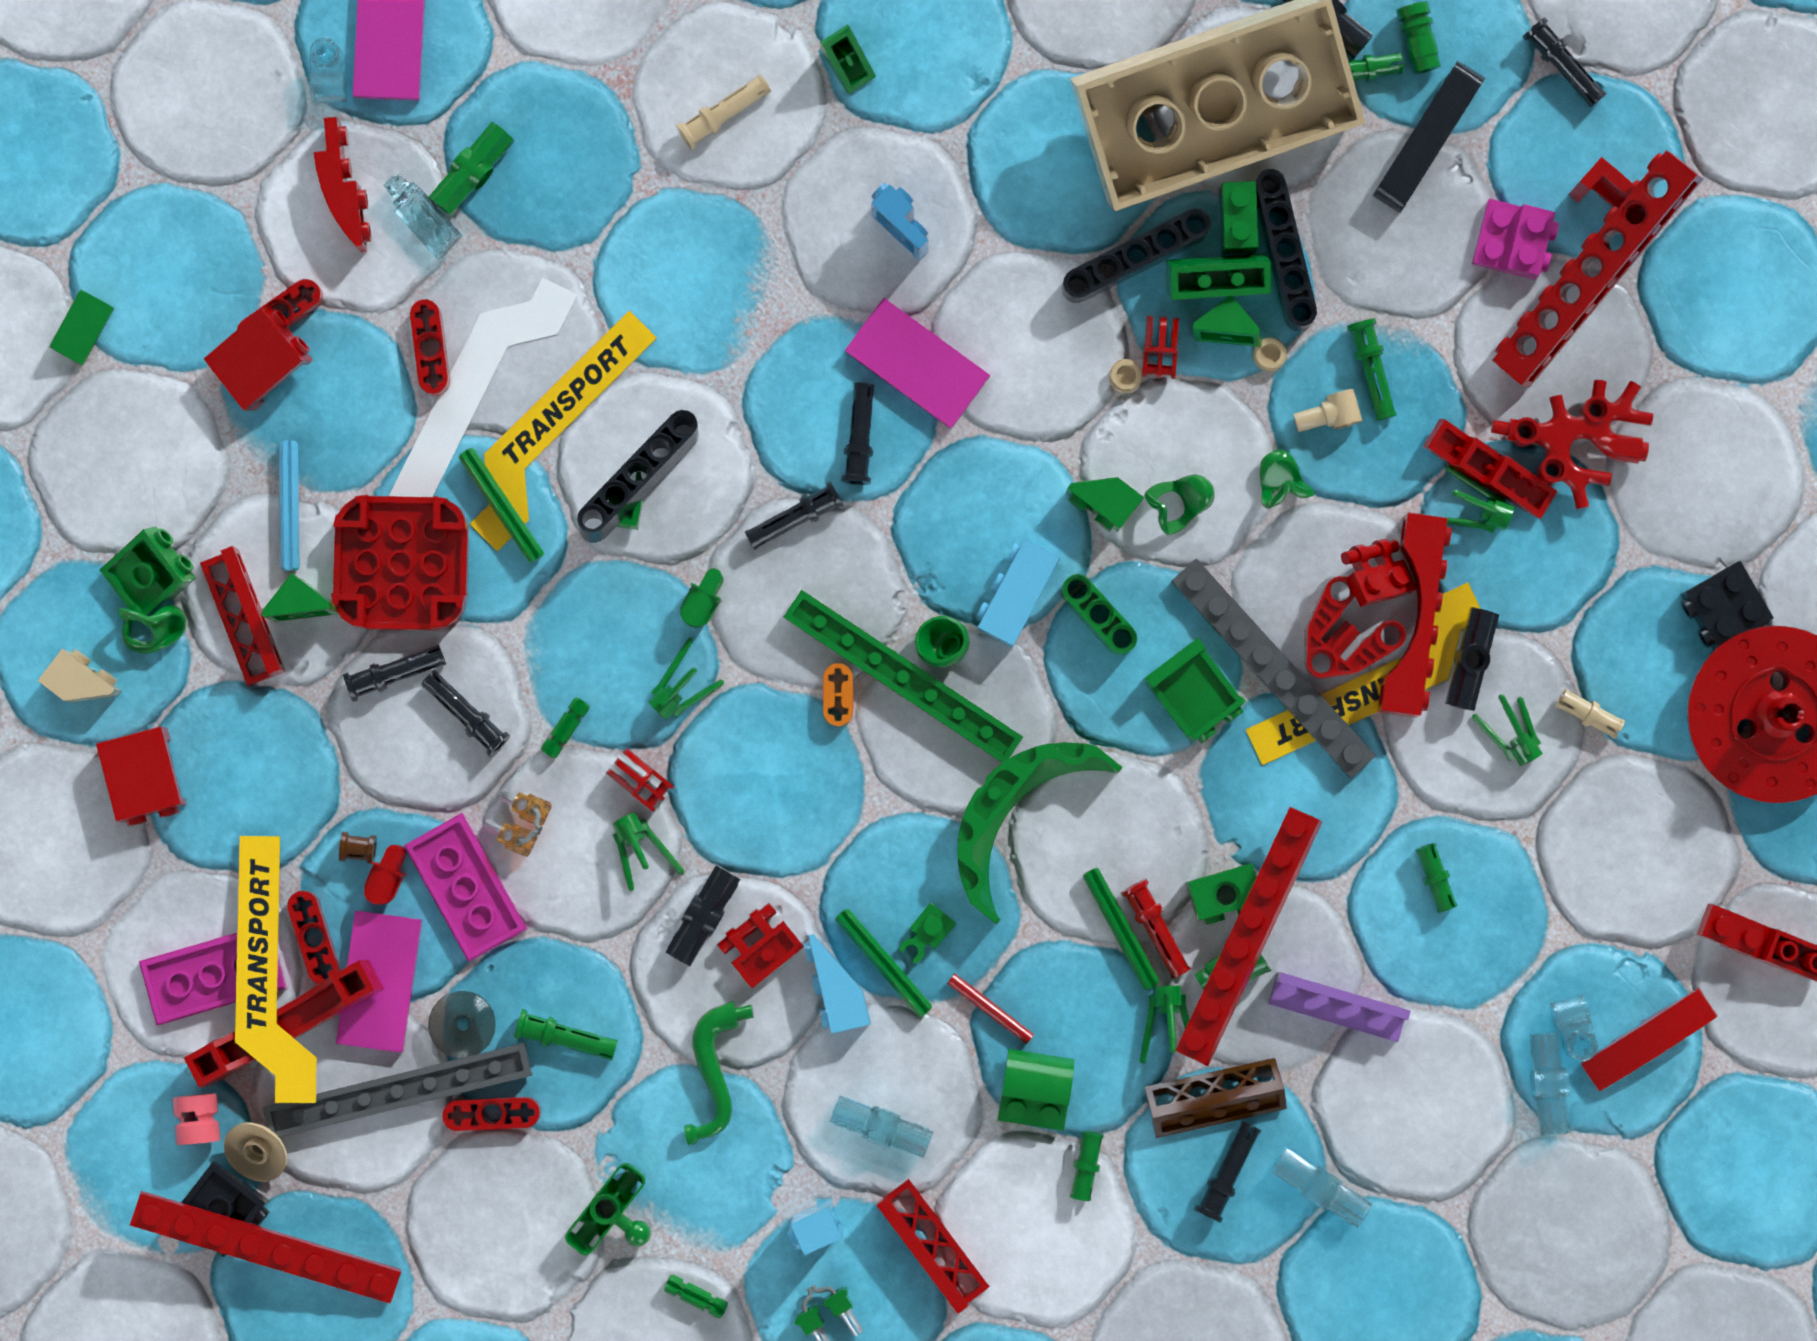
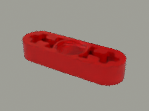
[237,279,323,329]
[410,299,450,396]
[287,891,340,984]
[442,1097,541,1131]

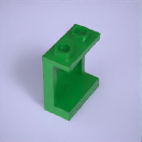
[1143,638,1246,744]

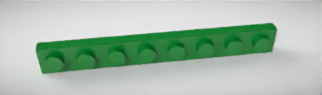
[783,590,1023,763]

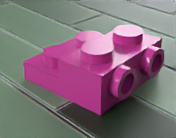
[1472,198,1559,280]

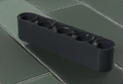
[1373,60,1485,213]
[1256,169,1317,331]
[1062,208,1211,303]
[577,410,699,543]

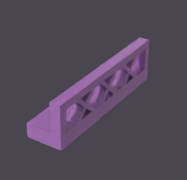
[1268,972,1411,1042]

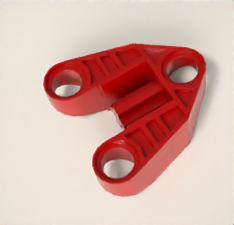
[1304,576,1406,679]

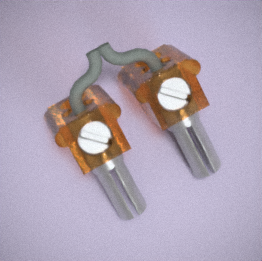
[483,789,552,857]

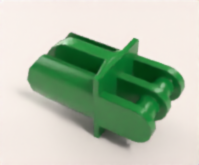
[680,568,724,628]

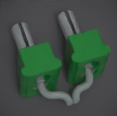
[795,1285,863,1341]

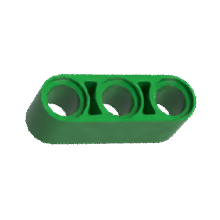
[1061,574,1137,656]

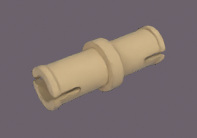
[1555,688,1625,739]

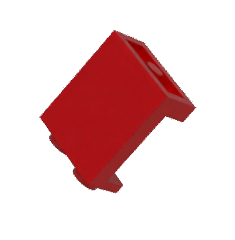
[1568,157,1646,224]
[204,308,313,411]
[96,726,187,827]

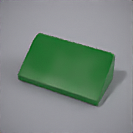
[49,290,115,366]

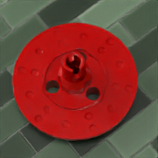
[1687,626,1817,803]

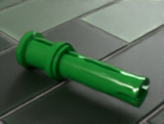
[1347,318,1397,421]
[514,1009,618,1061]

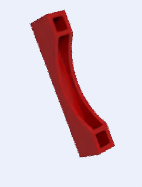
[1377,512,1452,718]
[184,960,384,1088]

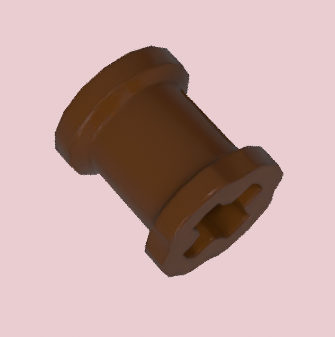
[339,832,377,864]

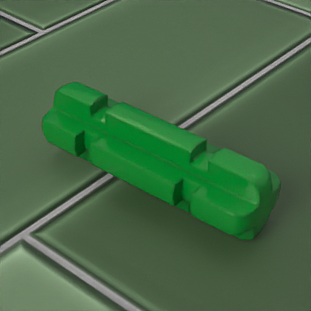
[541,697,590,759]
[664,1275,728,1318]

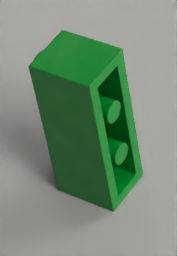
[1166,254,1271,300]

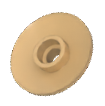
[224,1123,287,1182]

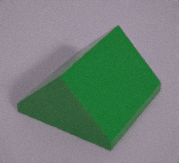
[262,573,339,622]

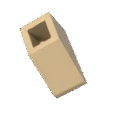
[37,649,122,703]

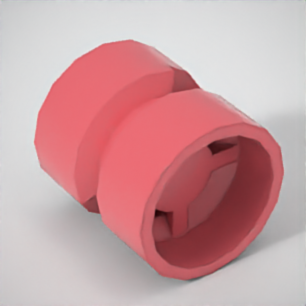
[172,1093,220,1145]

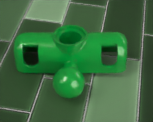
[565,1163,651,1255]

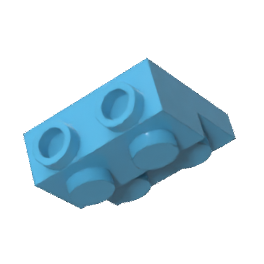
[871,183,929,261]

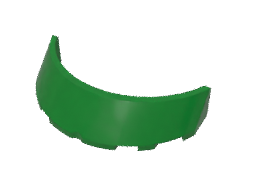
[957,742,1123,925]

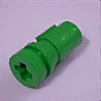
[1396,1,1441,74]

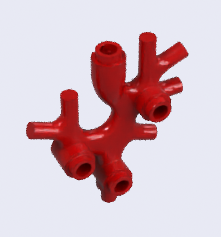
[1491,380,1653,510]

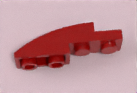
[313,117,372,252]
[1696,903,1817,982]

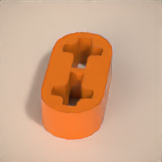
[823,663,853,727]

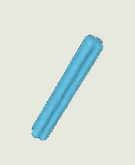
[279,440,300,572]

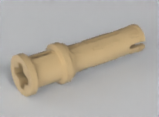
[675,74,771,150]

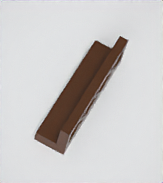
[1145,1058,1287,1138]

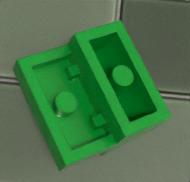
[997,1049,1075,1131]

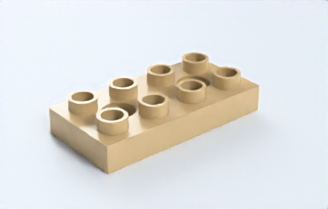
[1070,0,1366,211]

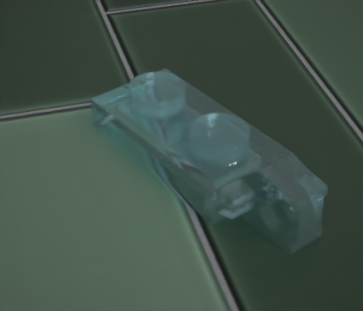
[383,174,463,259]

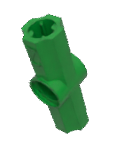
[429,122,515,217]

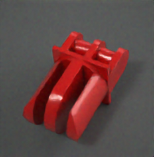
[1142,315,1179,379]
[606,747,675,813]
[364,845,407,905]

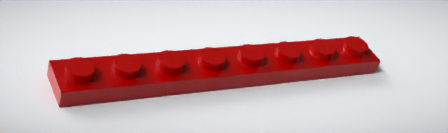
[1175,807,1323,1066]
[129,1191,401,1304]

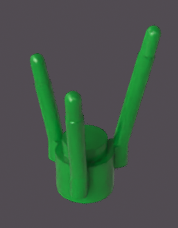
[1445,465,1514,533]
[648,638,724,720]
[1472,694,1543,766]
[612,812,684,891]
[1139,985,1190,1064]

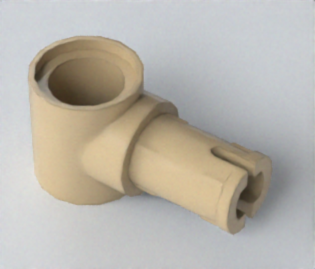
[1293,389,1363,433]

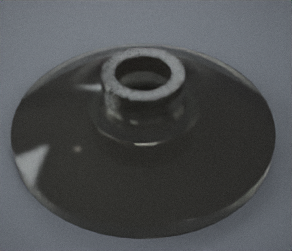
[428,991,496,1058]

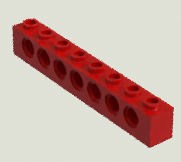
[1492,150,1704,388]

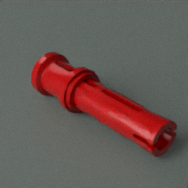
[1120,878,1191,979]

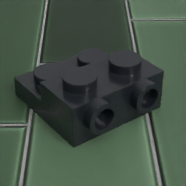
[1680,561,1774,651]
[181,1161,270,1257]

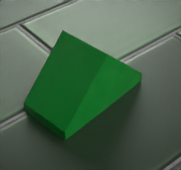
[820,24,876,94]
[1193,296,1262,347]

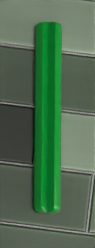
[459,448,544,563]
[1083,868,1159,990]
[835,909,932,1017]

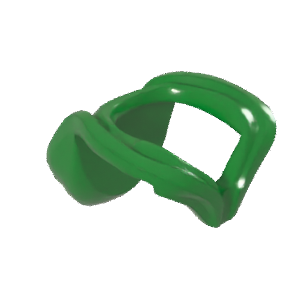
[1259,449,1314,508]
[1144,474,1215,535]
[117,605,186,654]

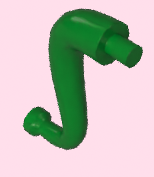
[684,1001,754,1146]

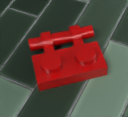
[1341,539,1417,607]
[717,903,804,989]

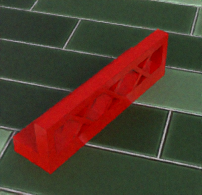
[200,546,286,686]
[876,1178,990,1314]

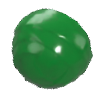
[915,616,970,667]

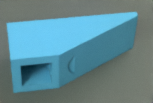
[804,934,871,1034]

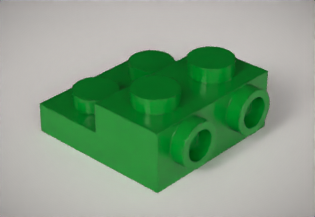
[99,526,196,616]

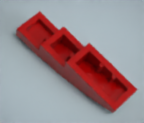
[1423,419,1558,519]
[1581,988,1718,1092]

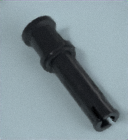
[1522,17,1607,108]
[841,382,875,485]
[744,481,844,550]
[343,644,446,702]
[421,670,511,757]
[1194,1121,1261,1223]

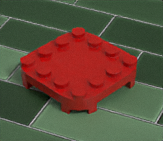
[331,494,469,631]

